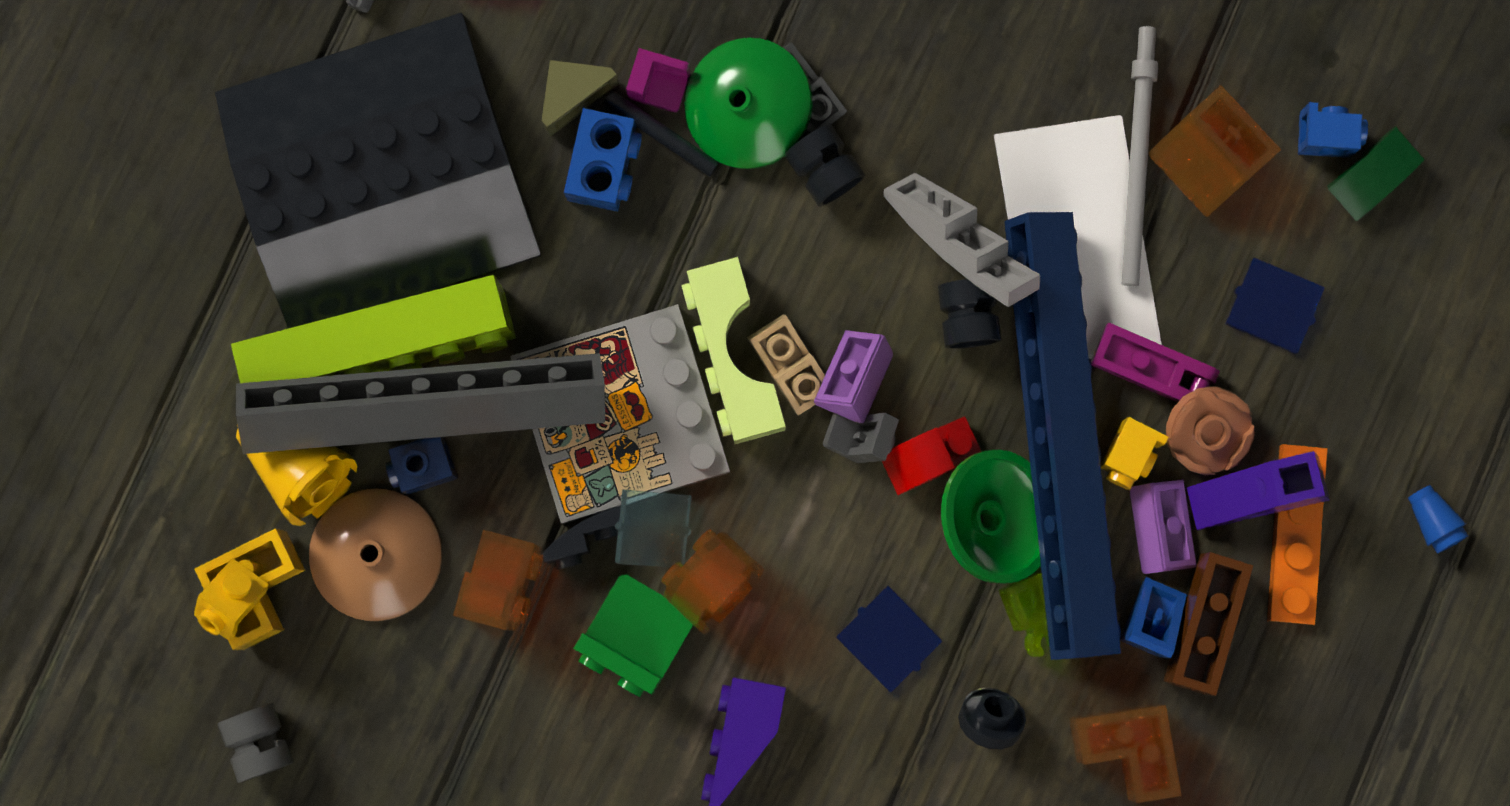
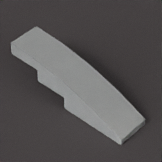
[884,173,1040,307]

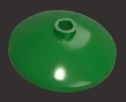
[685,38,812,169]
[941,449,1041,584]

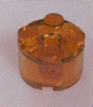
[661,529,764,634]

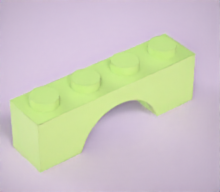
[681,257,786,444]

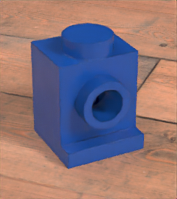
[1298,102,1368,158]

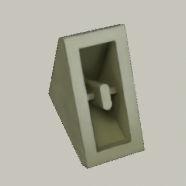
[541,60,619,136]

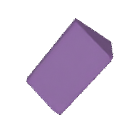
[814,330,893,423]
[1130,480,1197,574]

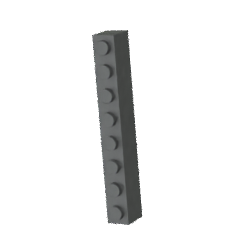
[236,353,605,454]

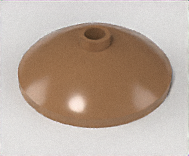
[309,489,442,621]

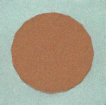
[1166,386,1254,476]

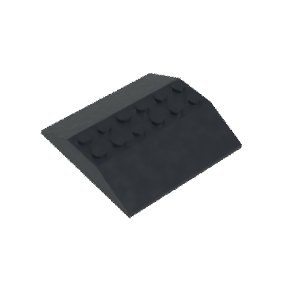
[215,12,541,329]

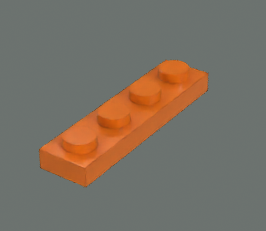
[1267,444,1327,625]

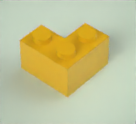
[194,528,305,650]

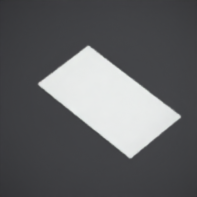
[994,115,1162,359]

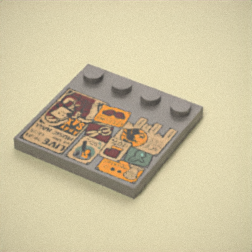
[510,304,730,525]

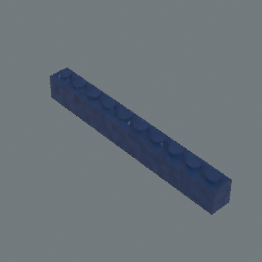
[1004,212,1121,660]

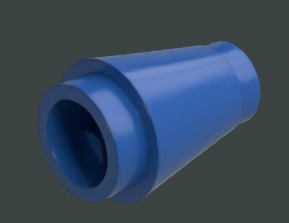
[1408,485,1469,554]

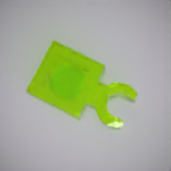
[998,573,1050,657]

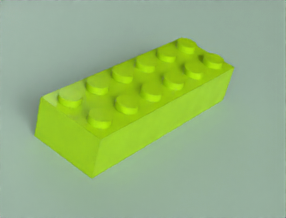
[231,275,516,383]

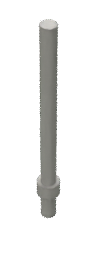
[1121,26,1158,286]

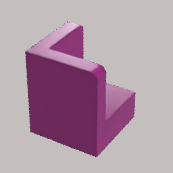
[626,48,690,113]

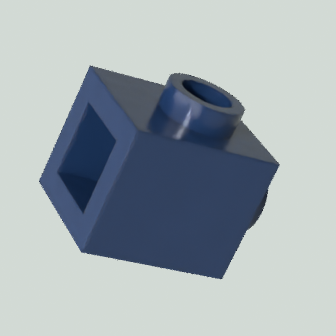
[385,437,458,495]

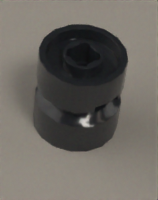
[785,124,866,207]
[937,279,1002,349]

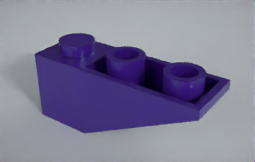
[1187,451,1330,531]
[701,677,786,806]

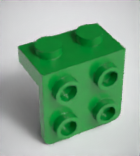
[573,575,695,697]

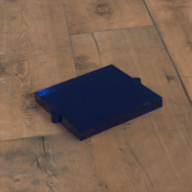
[1225,258,1325,354]
[836,586,942,693]

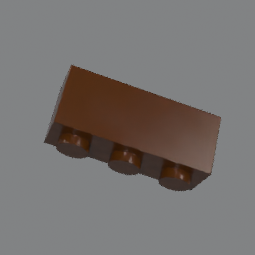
[1163,552,1254,696]

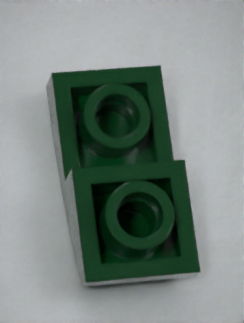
[1327,126,1425,221]

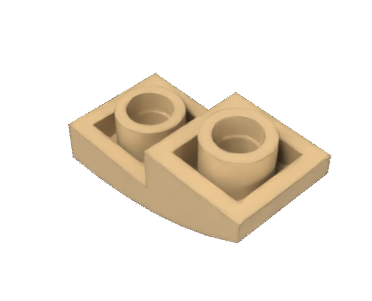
[747,314,825,416]

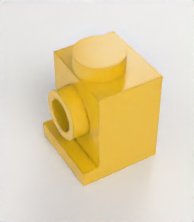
[1100,417,1169,490]

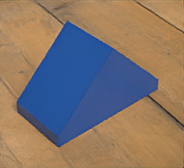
[1119,577,1187,658]

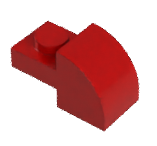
[882,416,982,495]

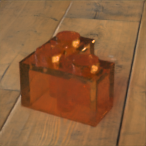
[453,530,543,631]
[1069,704,1182,803]

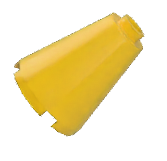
[236,425,358,526]

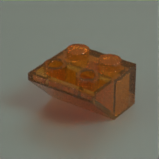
[1148,85,1281,218]

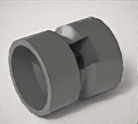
[217,703,294,783]

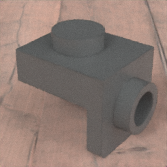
[823,413,899,463]

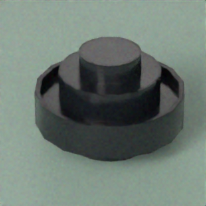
[958,688,1026,750]

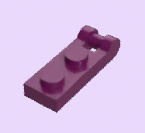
[1091,323,1220,402]

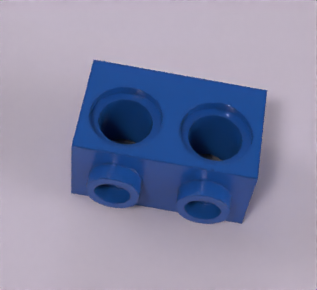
[564,108,642,212]

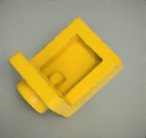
[194,558,269,641]

